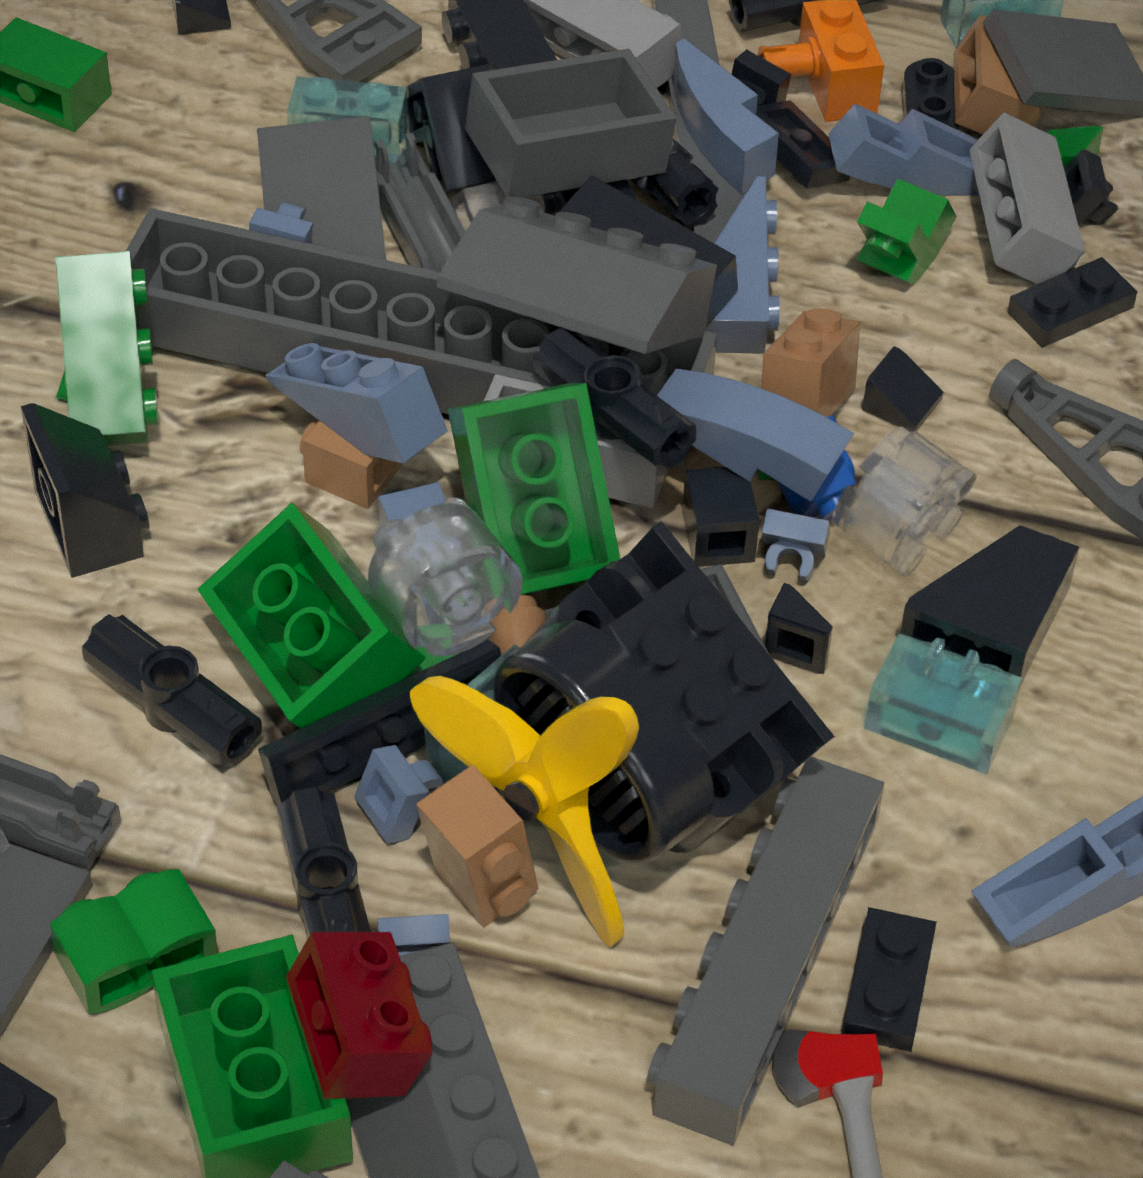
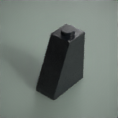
[898,525,1079,692]

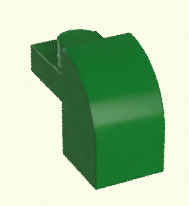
[857,178,957,284]

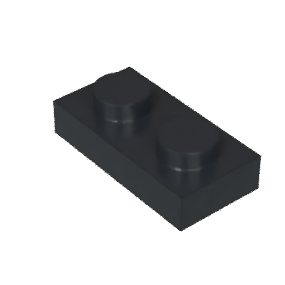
[756,100,850,189]
[1007,257,1138,348]
[842,907,937,1052]

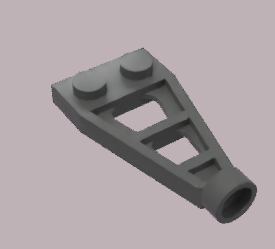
[254,0,422,91]
[989,359,1143,540]

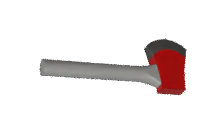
[773,1030,883,1178]

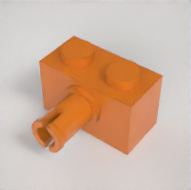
[758,0,884,122]

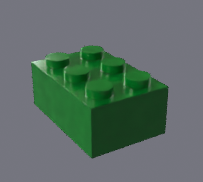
[447,383,621,599]
[197,502,426,728]
[151,934,353,1178]

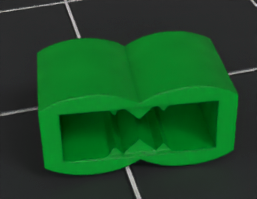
[50,869,217,1014]

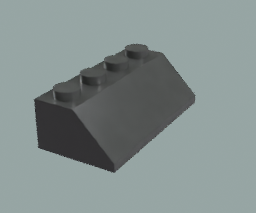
[436,197,717,354]
[345,942,540,1178]

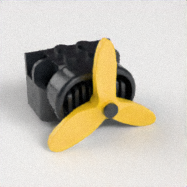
[410,521,835,948]

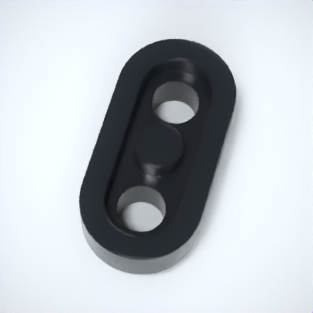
[902,58,960,131]

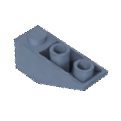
[705,176,780,354]
[266,343,448,464]

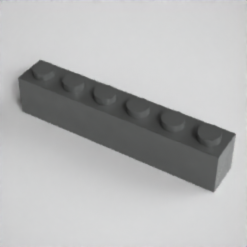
[646,756,885,1146]

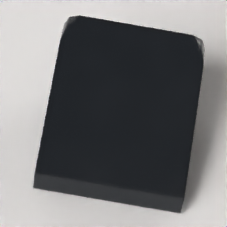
[172,0,231,34]
[862,346,944,434]
[765,583,833,674]

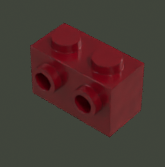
[286,932,433,1099]

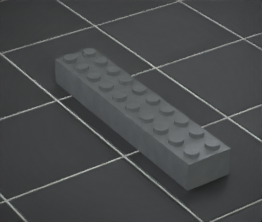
[126,208,717,468]

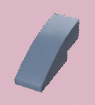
[673,38,779,195]
[828,104,979,196]
[657,369,854,502]
[971,796,1143,948]

